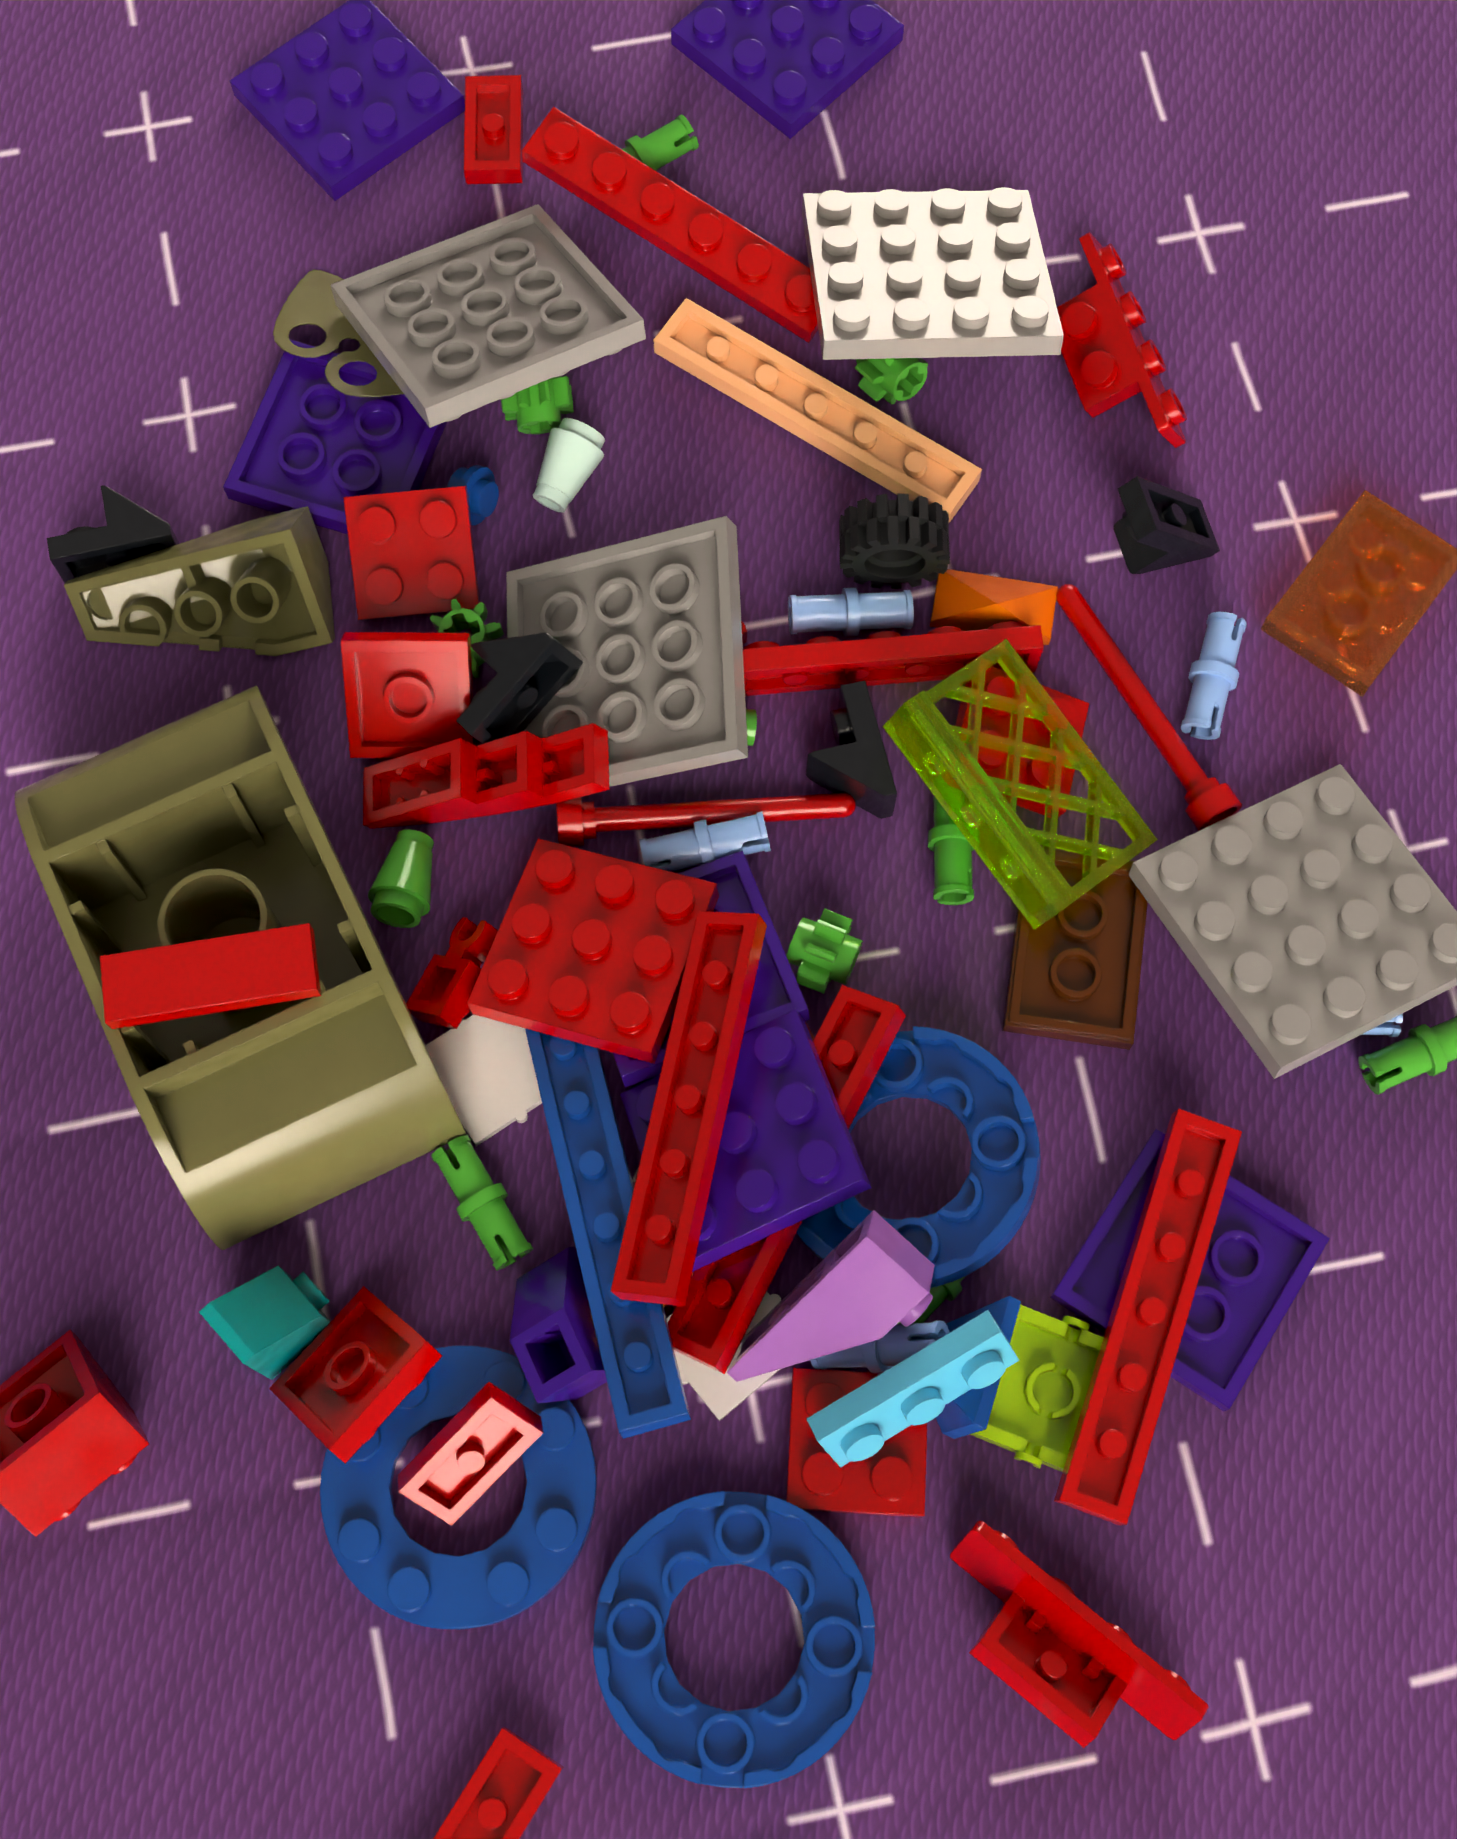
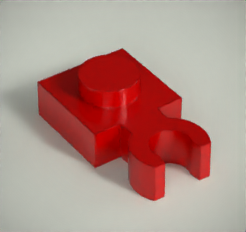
[406,917,498,1029]

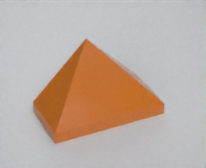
[930,569,1058,645]

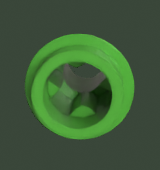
[368,829,434,928]

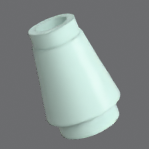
[533,418,605,512]

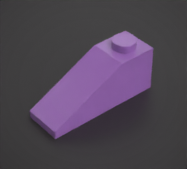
[727,1210,935,1382]

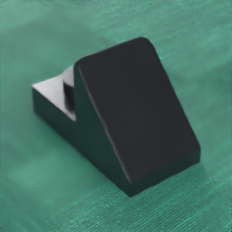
[1114,476,1220,574]
[47,485,179,583]
[456,632,583,743]
[806,680,897,819]

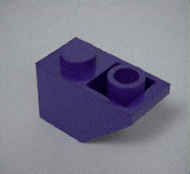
[510,1247,607,1403]

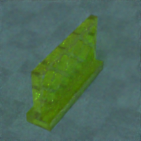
[883,639,1158,930]

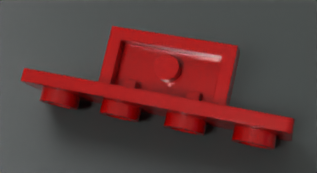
[1057,232,1187,448]
[950,1521,1209,1748]

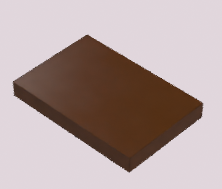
[1002,845,1148,1050]

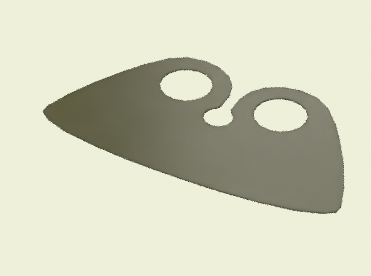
[273,269,404,397]

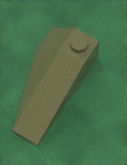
[64,506,335,656]

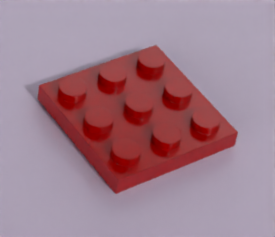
[467,838,719,1064]

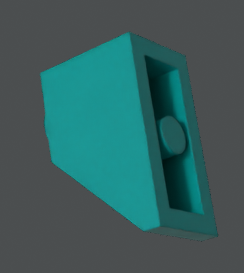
[199,1266,331,1380]

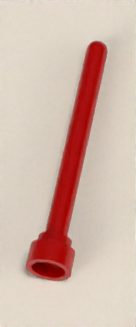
[1056,584,1242,831]
[556,793,856,846]

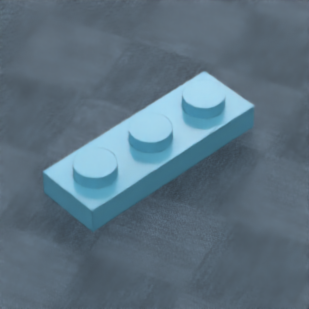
[807,1310,1020,1468]

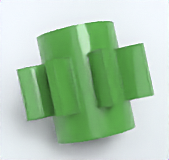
[855,358,928,405]
[501,376,574,434]
[430,599,504,678]
[786,908,863,994]

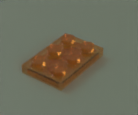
[1261,490,1457,697]

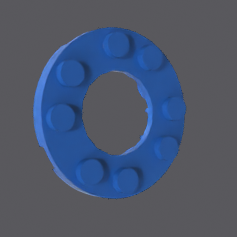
[796,1026,1041,1288]
[320,1346,597,1630]
[593,1491,875,1788]

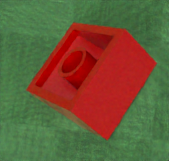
[0,1329,149,1537]

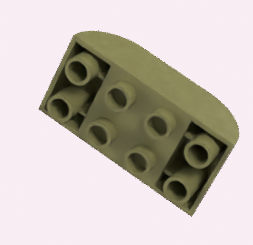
[14,686,466,1251]

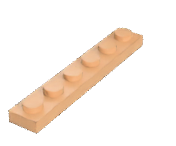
[653,298,982,523]

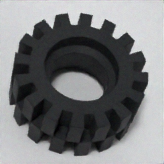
[839,493,950,589]

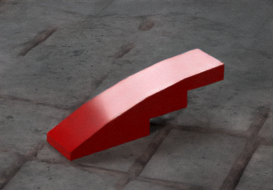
[363,723,610,829]

